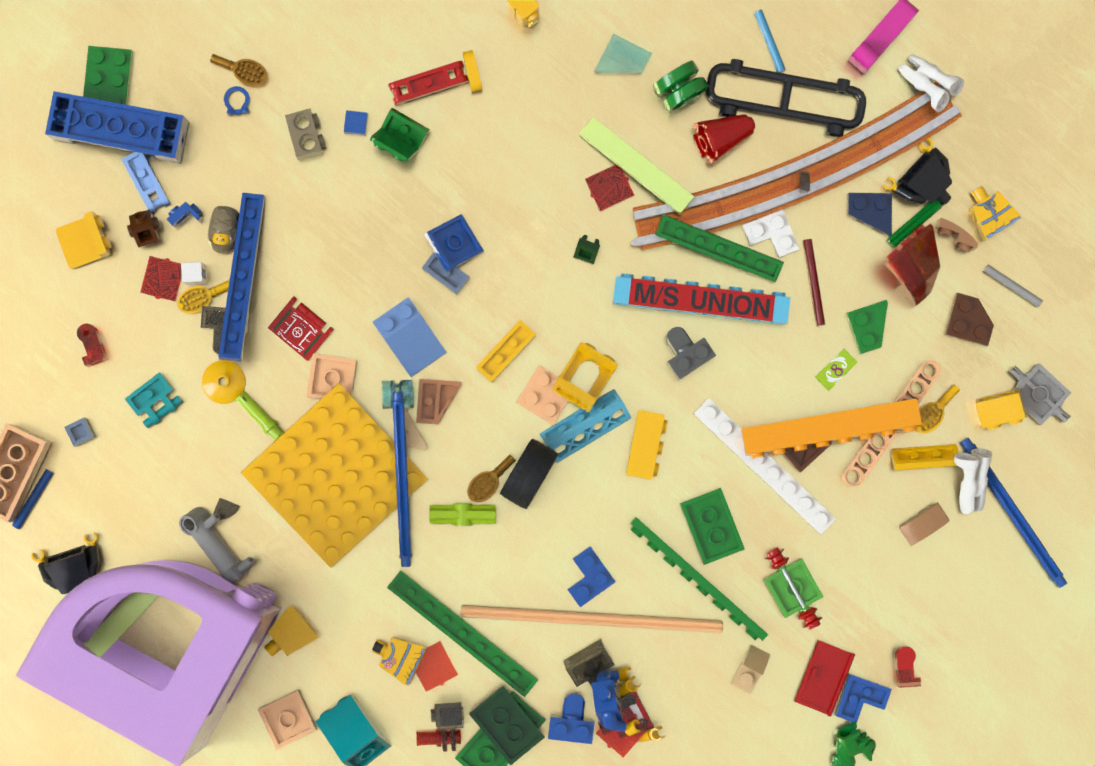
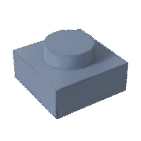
[64,417,95,447]

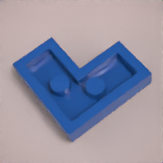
[567,546,616,607]
[835,674,892,724]

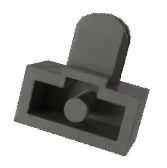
[666,327,716,381]

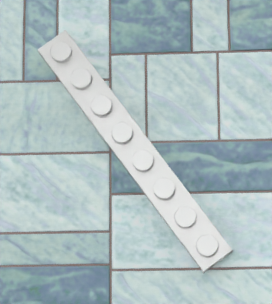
[694,398,836,535]

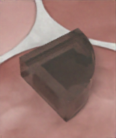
[799,171,810,193]
[213,498,241,520]

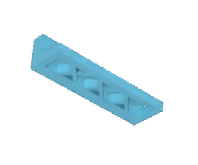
[540,389,632,463]

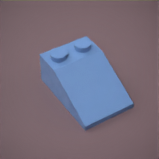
[373,297,447,377]

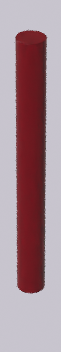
[803,239,825,326]

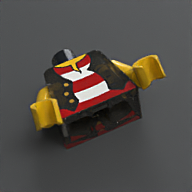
[598,676,665,742]

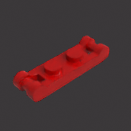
[388,61,469,106]

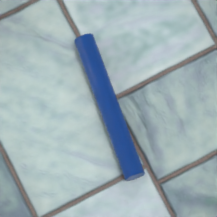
[12,469,53,529]

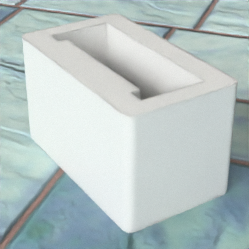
[181,262,207,285]

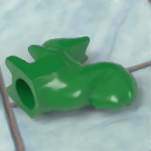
[831,722,876,766]

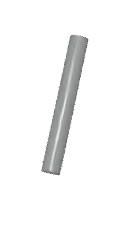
[983,264,1043,307]

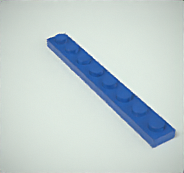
[218,193,265,362]

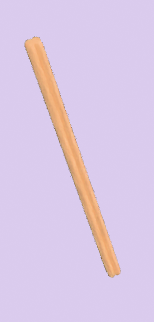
[461,605,723,633]

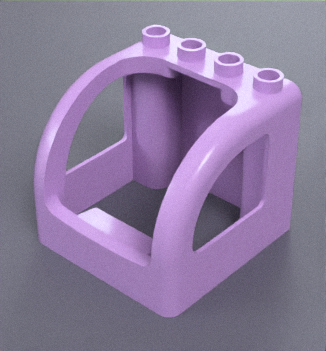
[16,561,281,766]

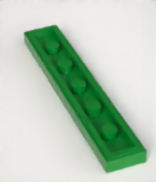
[655,214,784,282]

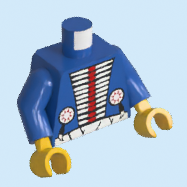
[592,667,641,736]

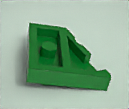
[846,300,888,354]

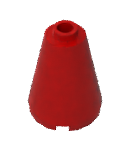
[692,114,755,164]

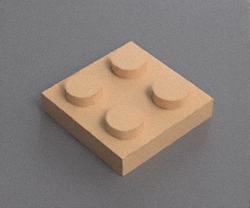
[306,353,357,399]
[516,365,568,425]
[258,690,317,750]

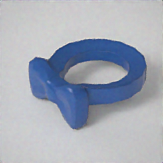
[224,86,250,116]

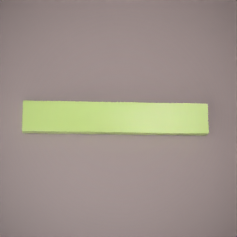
[579,117,694,215]
[83,560,164,657]

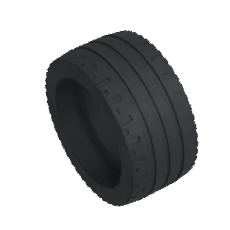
[500,439,559,509]

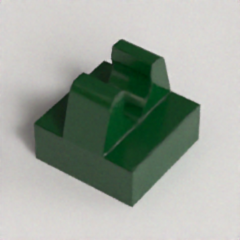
[573,235,600,264]

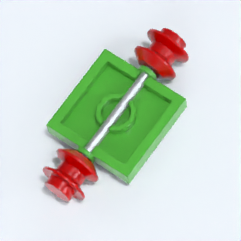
[763,547,824,630]

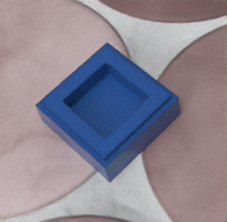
[344,110,368,135]

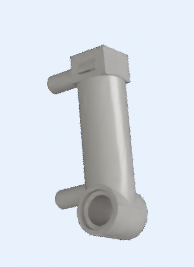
[179,507,254,583]

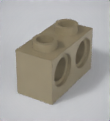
[285,108,326,160]

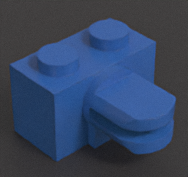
[548,693,595,744]

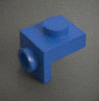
[167,201,203,228]

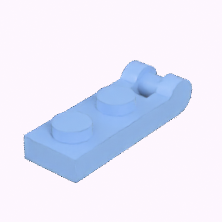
[121,152,170,213]

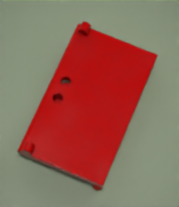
[794,640,855,717]

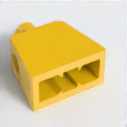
[264,604,320,657]

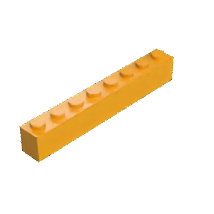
[741,398,922,459]

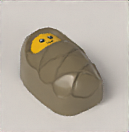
[208,206,239,253]

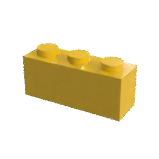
[626,410,668,480]

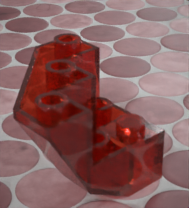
[885,224,941,307]

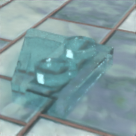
[594,34,652,74]

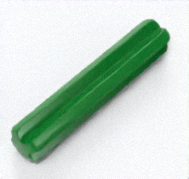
[887,200,942,247]

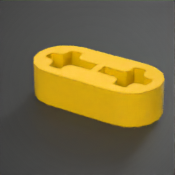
[462,50,482,92]

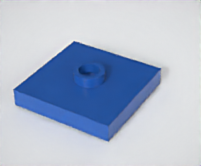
[424,214,484,272]

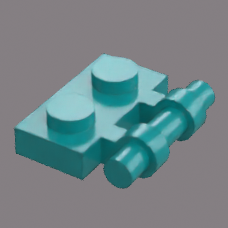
[125,372,183,428]

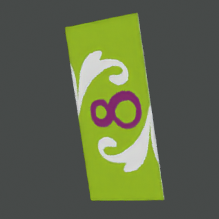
[815,349,858,391]

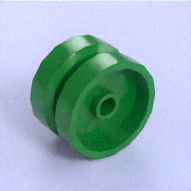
[653,60,709,112]

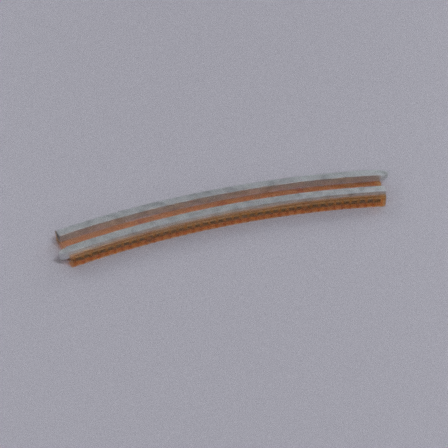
[631,81,962,251]

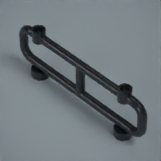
[706,59,866,137]

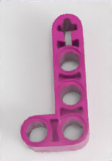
[848,0,919,74]

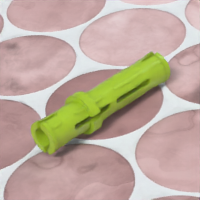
[235,391,284,441]

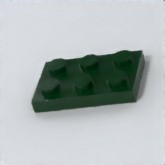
[469,685,545,766]

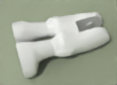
[898,54,964,112]
[954,449,992,514]

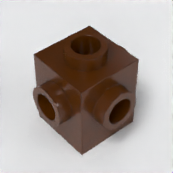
[127,209,161,248]

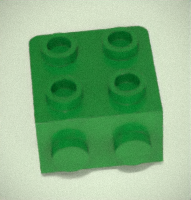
[370,108,430,161]

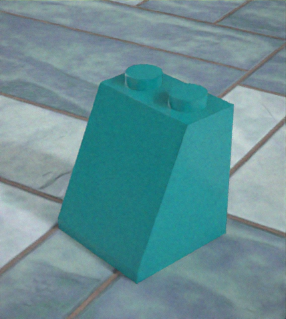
[315,695,391,766]

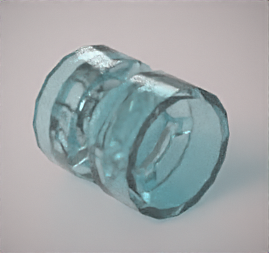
[382,380,414,409]

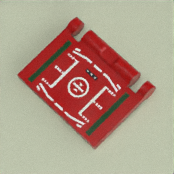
[268,296,334,361]

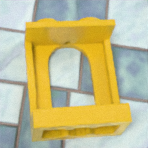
[551,342,618,413]

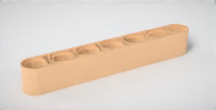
[842,360,941,487]

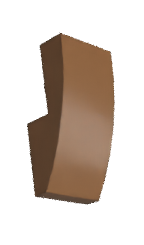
[935,218,978,252]
[899,502,950,546]

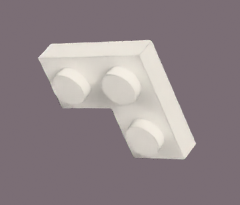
[742,209,799,258]

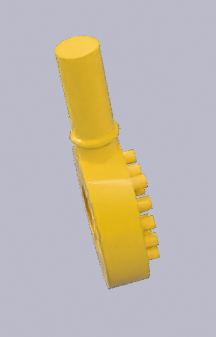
[177,280,230,314]
[916,385,960,434]

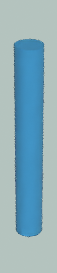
[754,9,786,73]

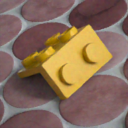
[56,211,111,269]

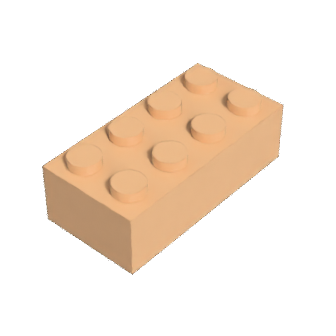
[0,423,51,522]

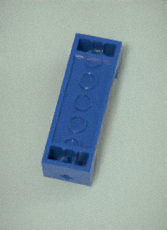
[45,91,188,163]

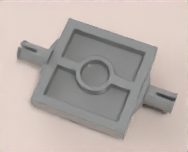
[1010,363,1071,425]

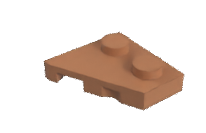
[416,379,461,424]

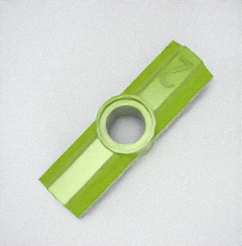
[429,503,496,526]

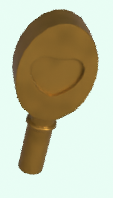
[210,54,268,87]
[467,454,516,502]

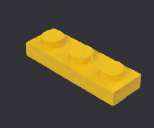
[475,320,536,383]
[891,444,959,470]

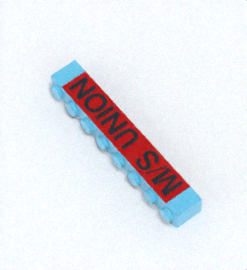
[613,273,791,325]

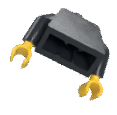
[883,138,952,205]
[31,533,99,595]

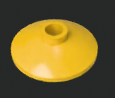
[202,360,246,404]

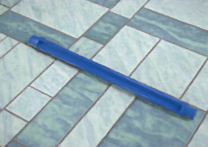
[391,391,412,567]
[960,437,1067,588]

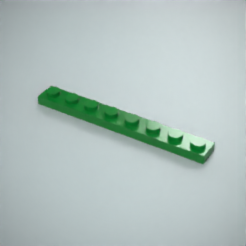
[630,517,768,641]
[387,570,538,697]

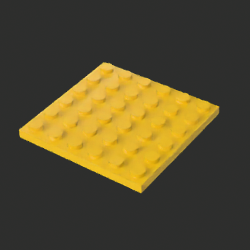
[241,382,428,568]

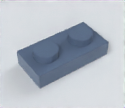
[422,252,470,295]

